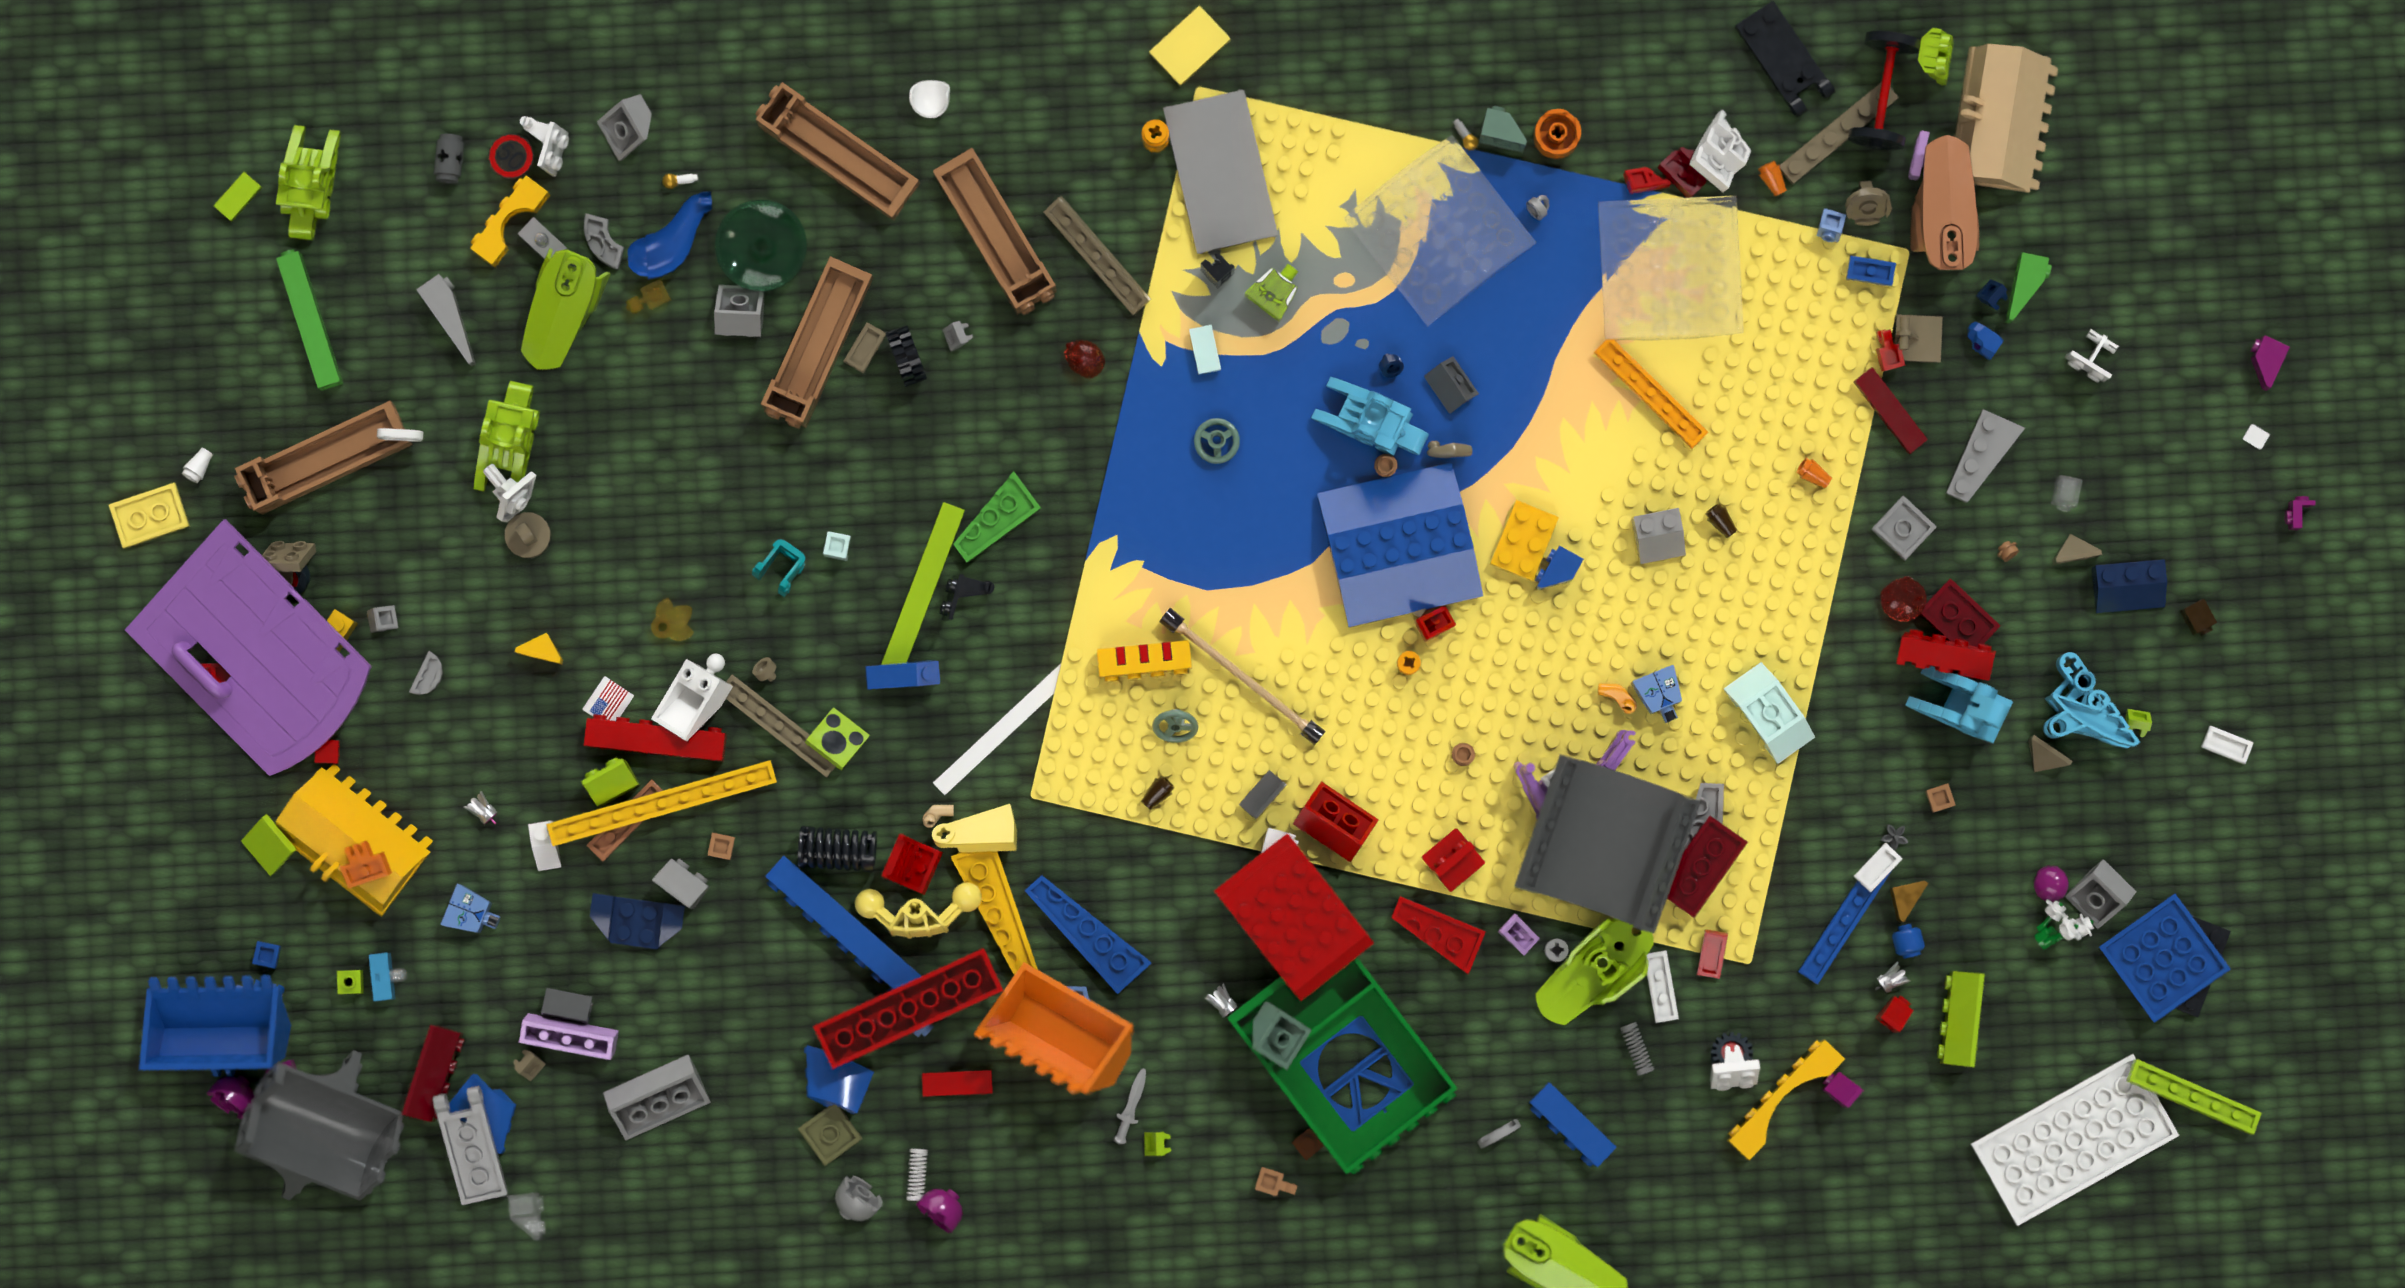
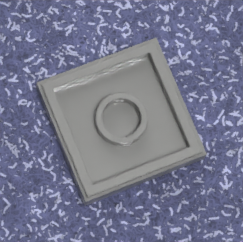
[1871,496,1937,561]

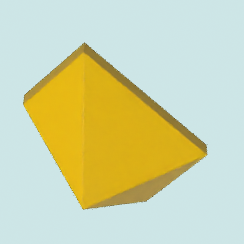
[515,633,563,664]

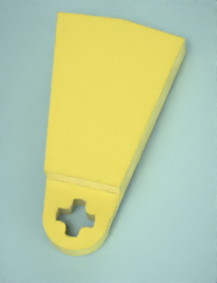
[932,804,1017,852]

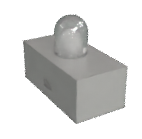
[518,217,568,259]

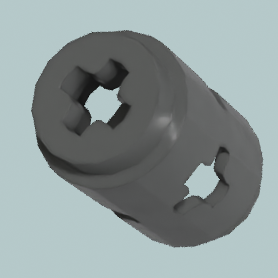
[434,134,464,184]

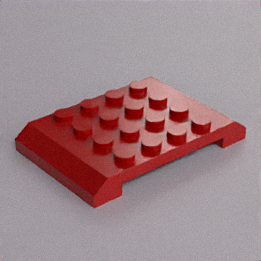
[1214,833,1374,1001]

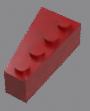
[1896,629,1996,681]

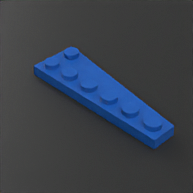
[1025,875,1151,994]

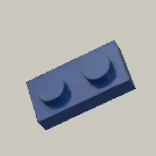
[1846,256,1896,287]

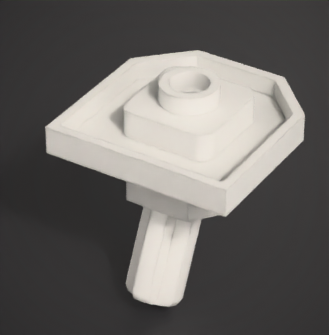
[483,464,536,522]

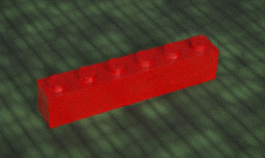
[584,714,727,762]

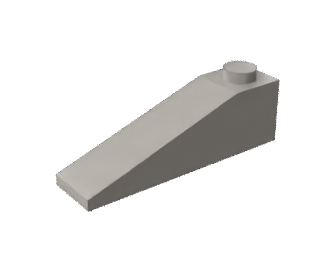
[416,274,476,367]

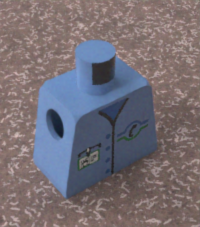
[1631,665,1682,723]
[441,884,501,933]

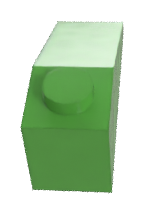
[2005,252,2051,323]

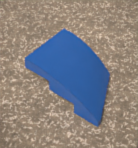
[804,1045,874,1114]
[449,1074,516,1154]

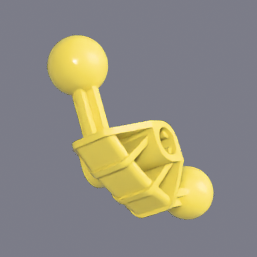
[855,882,982,938]

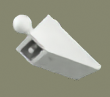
[651,654,733,741]

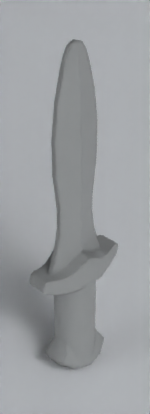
[1113,1068,1146,1144]

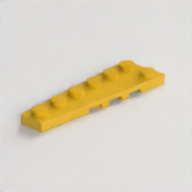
[951,851,1038,975]

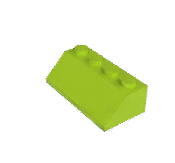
[1937,971,1985,1067]

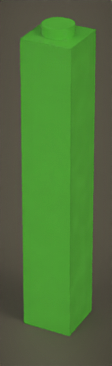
[276,249,343,391]

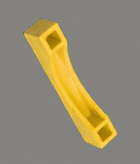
[1727,1040,1845,1160]

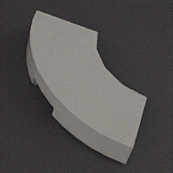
[584,214,624,270]

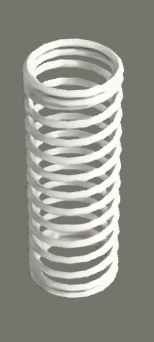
[906,1149,928,1201]

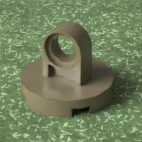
[1845,181,1892,226]
[505,512,551,558]

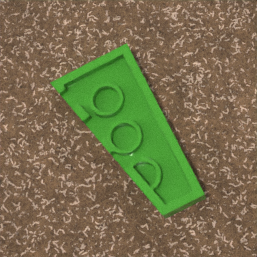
[953,471,1041,563]

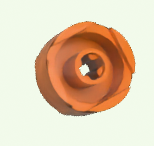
[1533,109,1581,159]

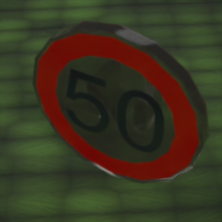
[488,133,534,179]

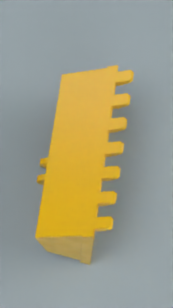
[275,764,433,917]

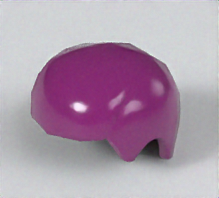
[2033,865,2069,902]

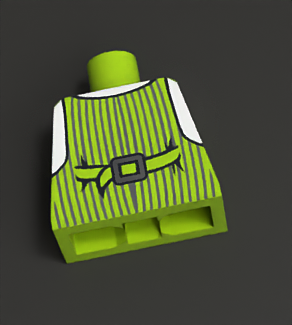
[1245,264,1298,322]

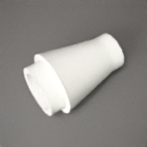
[182,448,213,483]

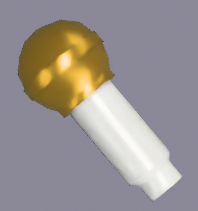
[662,173,698,189]

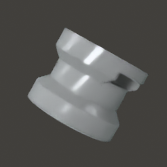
[1544,939,1569,962]

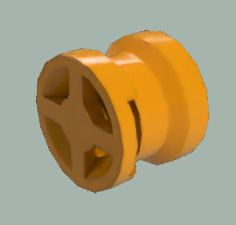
[1397,651,1421,675]

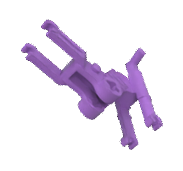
[1513,730,1636,819]

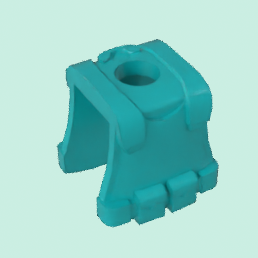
[752,539,805,598]

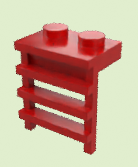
[881,833,943,895]

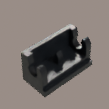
[1200,253,1235,289]

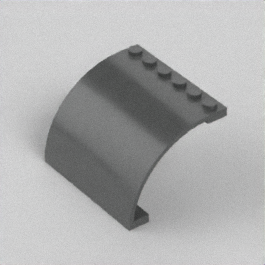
[1514,754,1701,933]

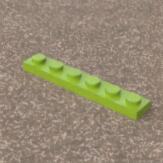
[2126,1059,2261,1135]

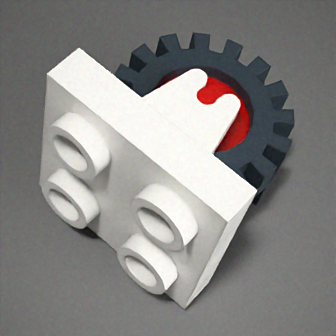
[1710,1032,1760,1091]

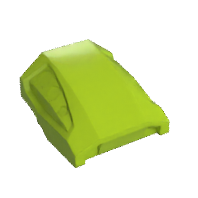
[1918,28,1954,86]

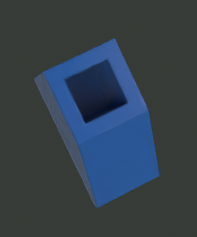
[1535,546,1584,590]

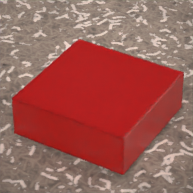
[314,740,340,764]

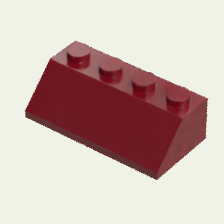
[402,1025,465,1122]

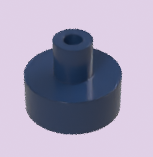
[1379,354,1404,378]

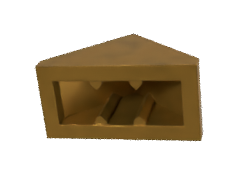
[1890,881,1928,923]

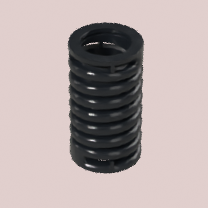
[798,826,877,873]

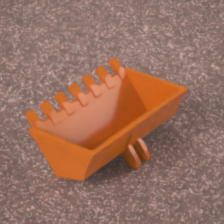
[974,962,1133,1094]

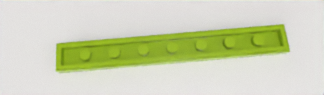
[881,502,965,665]

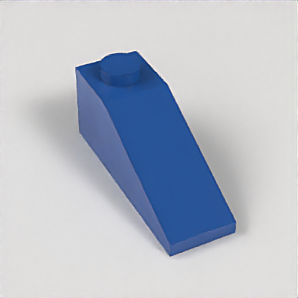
[865,660,940,689]

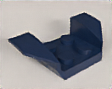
[590,893,685,949]

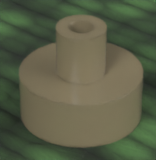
[752,657,776,681]

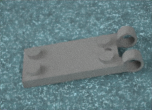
[433,1086,508,1205]

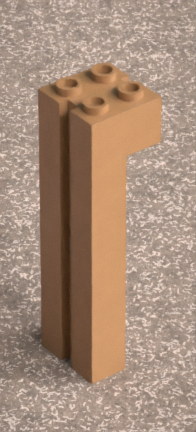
[755,82,920,221]
[933,148,1057,315]
[761,257,873,429]
[234,401,413,515]

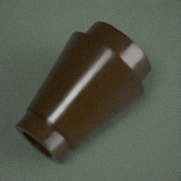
[1705,503,1737,538]
[1141,775,1175,810]

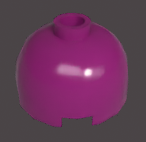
[206,1075,254,1119]
[916,1189,963,1233]

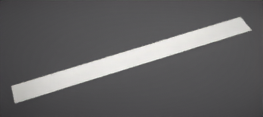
[933,664,1061,795]

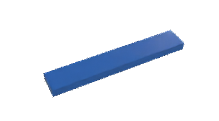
[1798,872,1891,985]

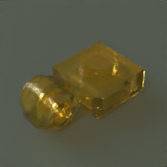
[626,279,671,314]

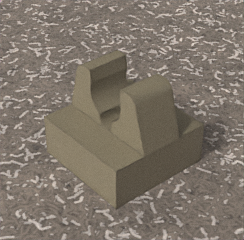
[513,1050,546,1081]

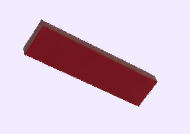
[1853,367,1928,454]

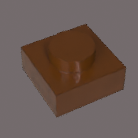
[1291,1128,1324,1160]

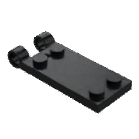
[1735,1,1836,118]

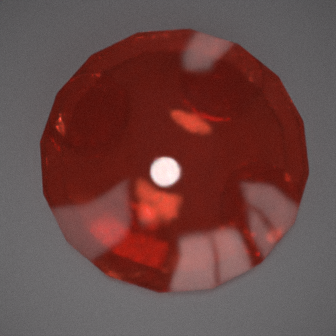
[1881,576,1927,621]

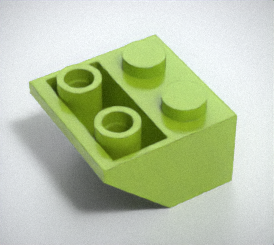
[581,757,640,808]

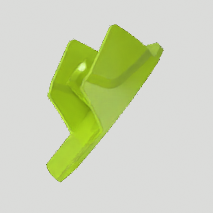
[521,248,611,369]
[1536,918,1654,1025]
[1503,1214,1627,1288]

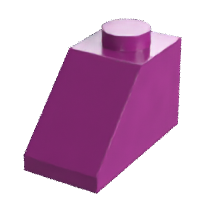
[2250,335,2290,391]
[1822,1072,1864,1108]

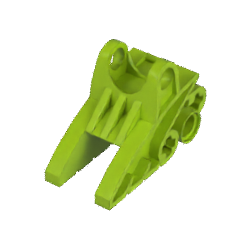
[276,125,341,240]
[474,381,540,492]

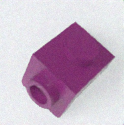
[2285,496,2316,530]

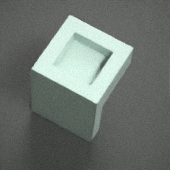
[823,531,851,561]

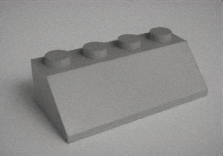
[603,1055,711,1140]

